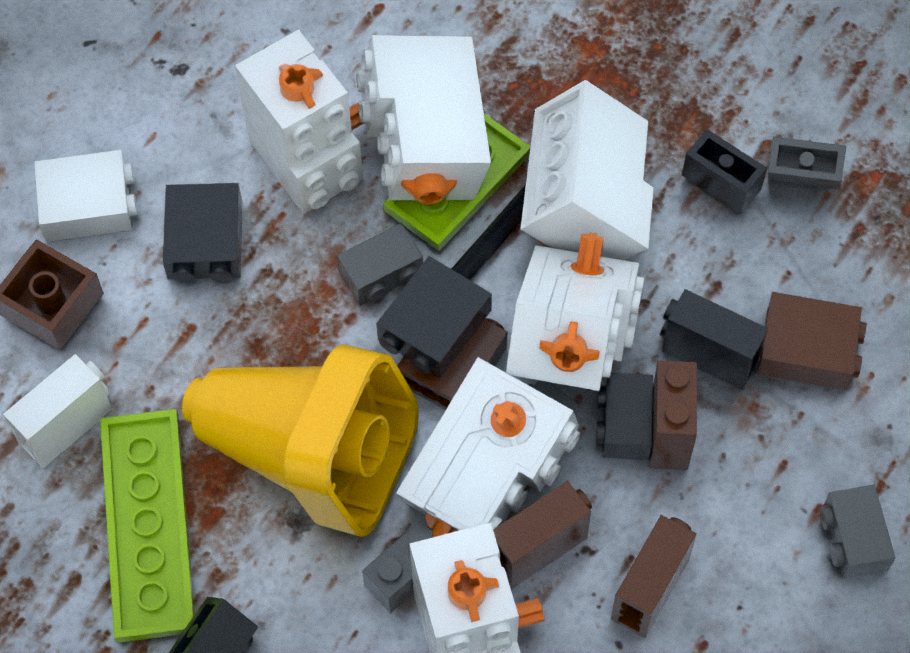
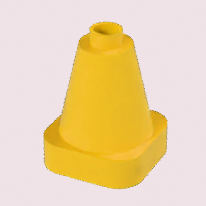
[182,344,419,537]

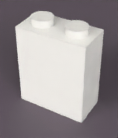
[35,150,138,242]
[3,354,113,469]

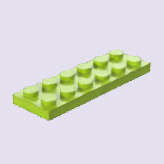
[100,409,195,643]

